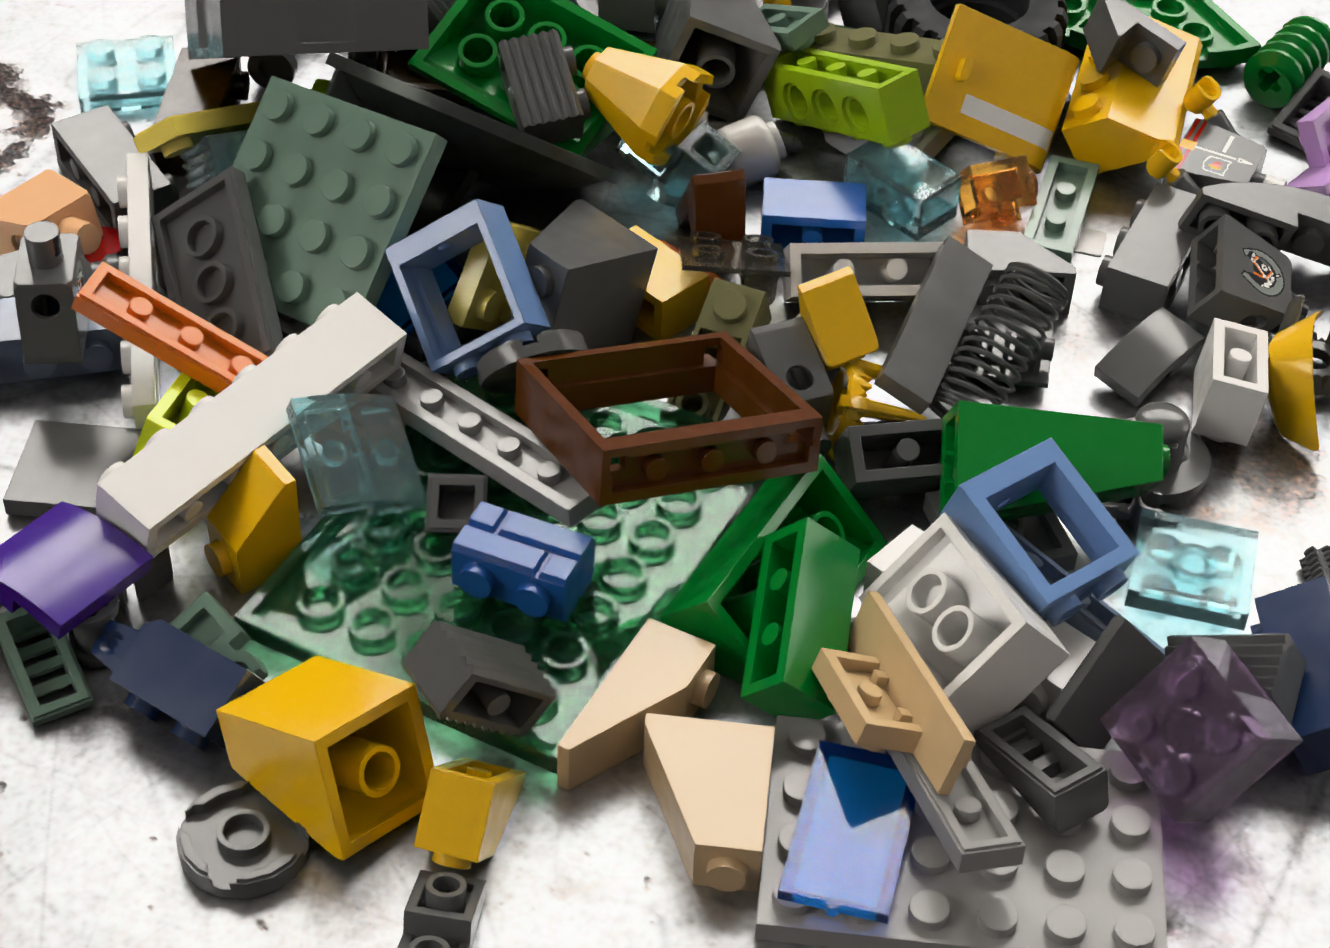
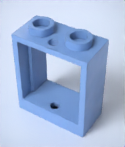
[385,199,551,379]
[939,437,1140,627]

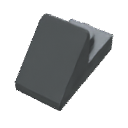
[1083,0,1187,87]

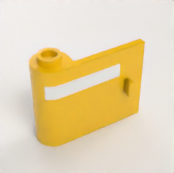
[924,3,1079,180]

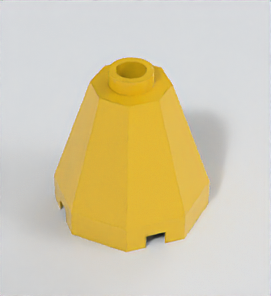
[582,47,714,166]

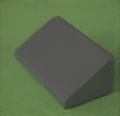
[1046,614,1165,749]

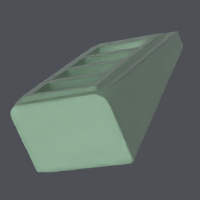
[0,607,95,728]

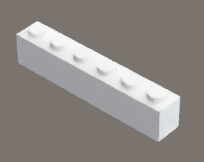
[96,292,407,558]

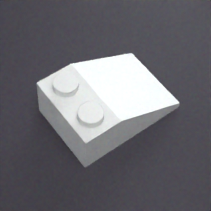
[858,512,1070,737]

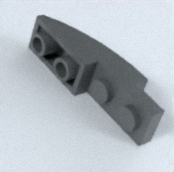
[1178,182,1330,267]

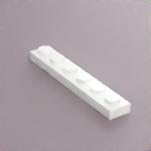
[117,152,160,429]

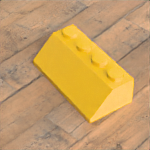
[1061,16,1203,174]

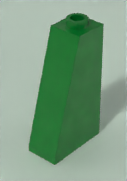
[939,400,1170,521]

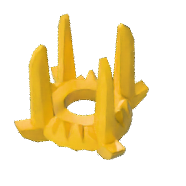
[826,357,927,463]

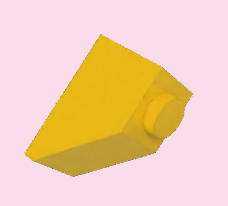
[204,445,304,595]
[413,757,526,869]

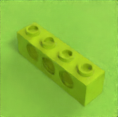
[764,47,930,148]

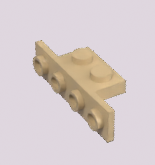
[811,590,976,796]

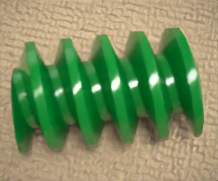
[1243,15,1330,108]

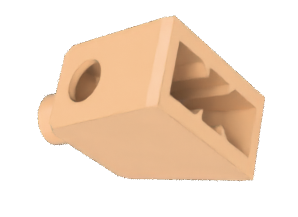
[0,169,103,255]

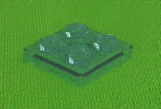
[76,35,176,113]
[1124,508,1259,631]

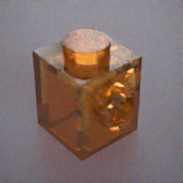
[952,155,1038,228]

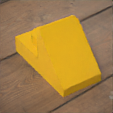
[797,266,879,372]

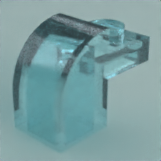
[615,120,742,207]

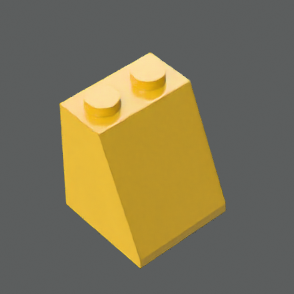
[216,655,434,861]

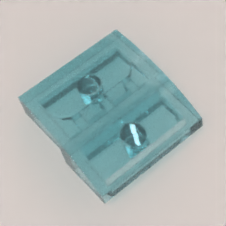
[286,393,427,517]

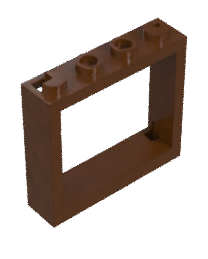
[514,331,823,506]

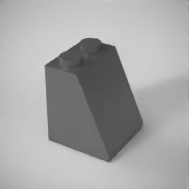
[655,0,781,122]
[509,199,658,349]

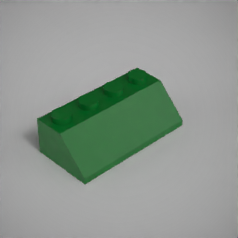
[659,453,888,684]

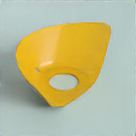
[1267,310,1323,451]

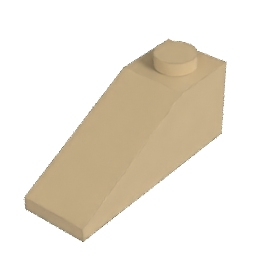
[557,618,720,791]

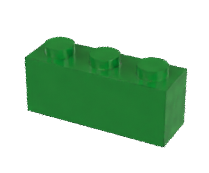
[740,517,860,720]

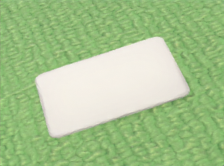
[1075,227,1107,256]

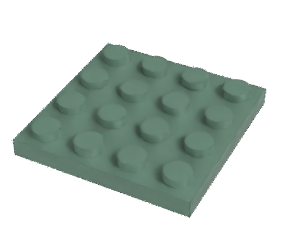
[233,76,448,326]

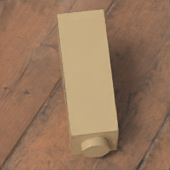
[643,713,775,892]

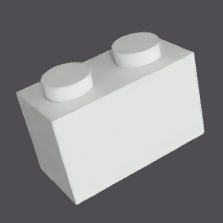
[1192,318,1269,446]

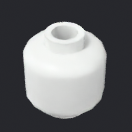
[709,115,787,187]

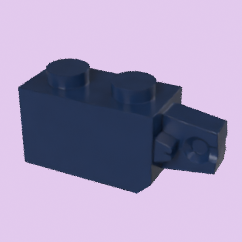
[90,619,266,752]

